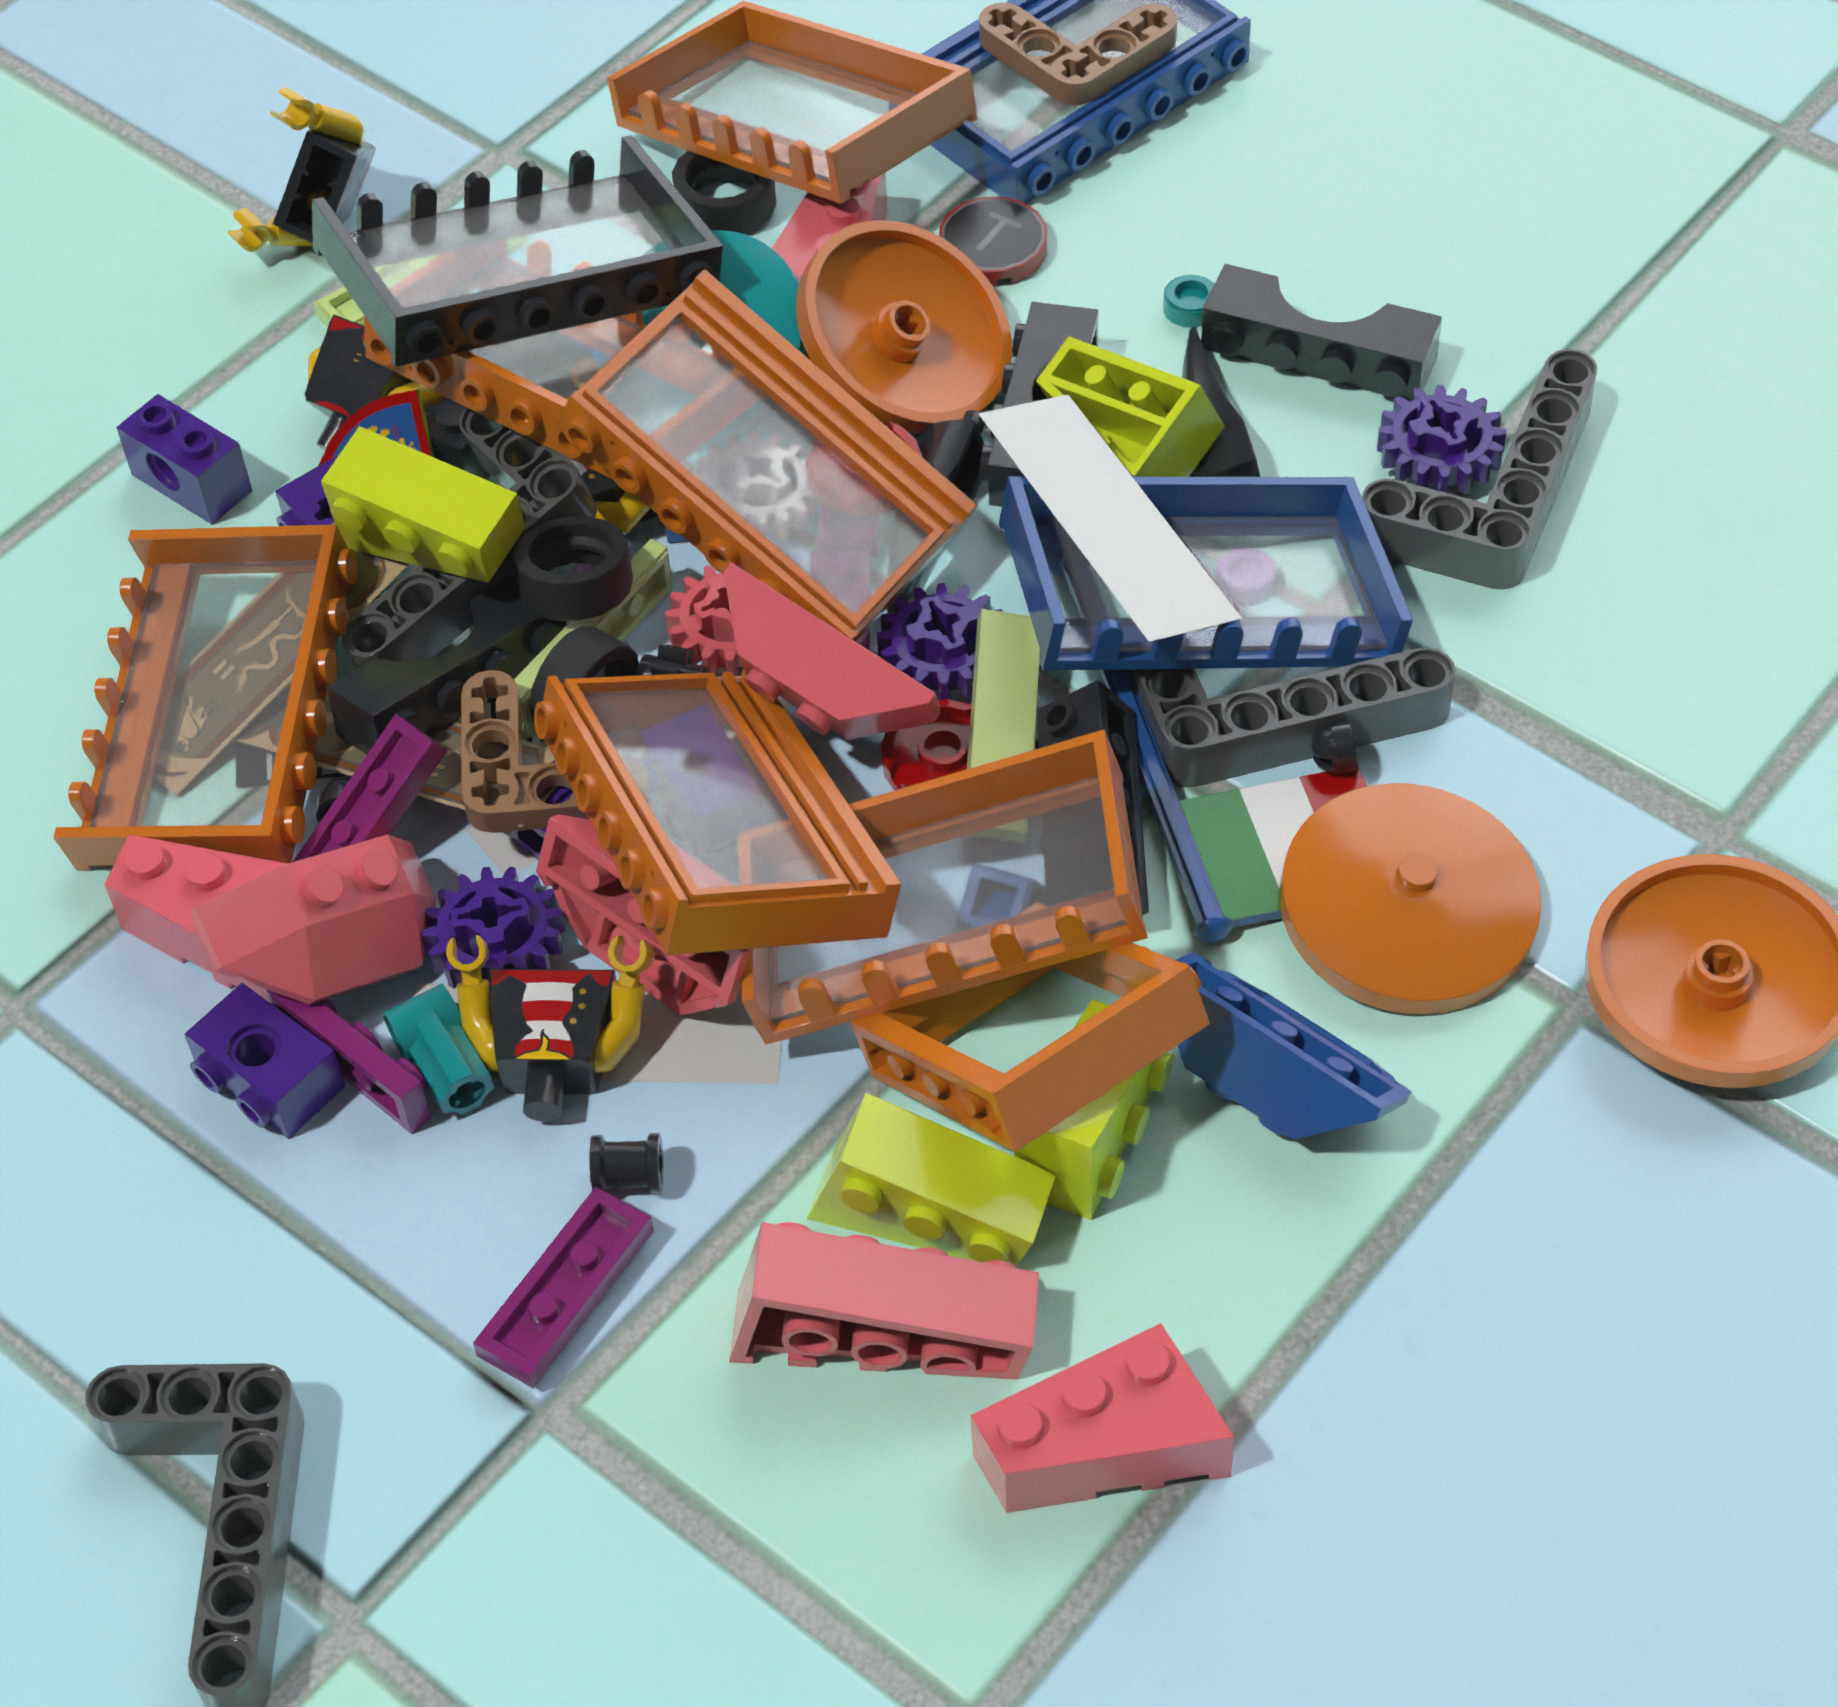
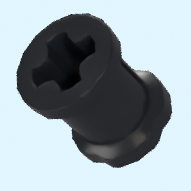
[589,1133,664,1194]

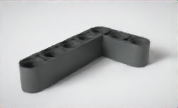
[1362,349,1597,590]
[342,407,597,667]
[1128,647,1456,788]
[85,1363,305,1707]

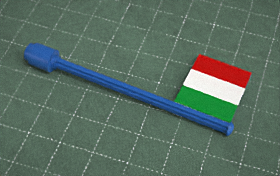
[1040,539,1367,943]

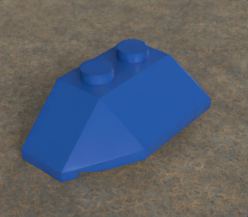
[1176,952,1412,1139]

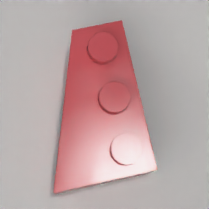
[104,834,287,1003]
[970,1323,1234,1513]

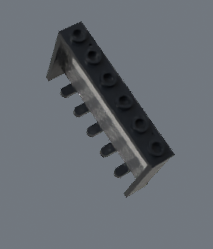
[312,135,723,367]

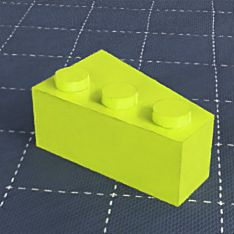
[1014,999,1174,1220]

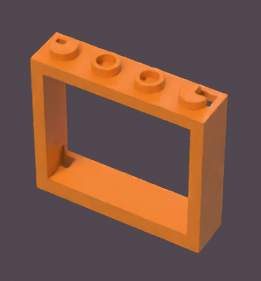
[850,904,1210,1152]

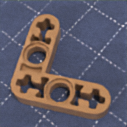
[978,2,1177,106]
[461,670,650,833]

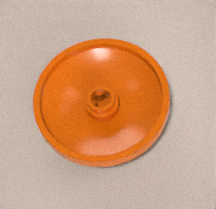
[796,220,1012,433]
[1279,783,1541,1015]
[1585,854,1838,1088]

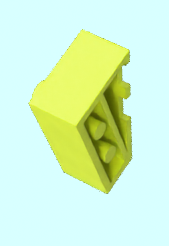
[1036,336,1225,477]
[321,426,525,583]
[806,1093,1056,1267]

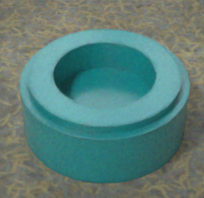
[1163,274,1215,328]

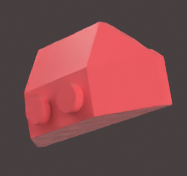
[724,562,941,740]
[536,814,751,1016]
[190,834,437,1005]

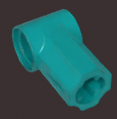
[382,983,494,1115]

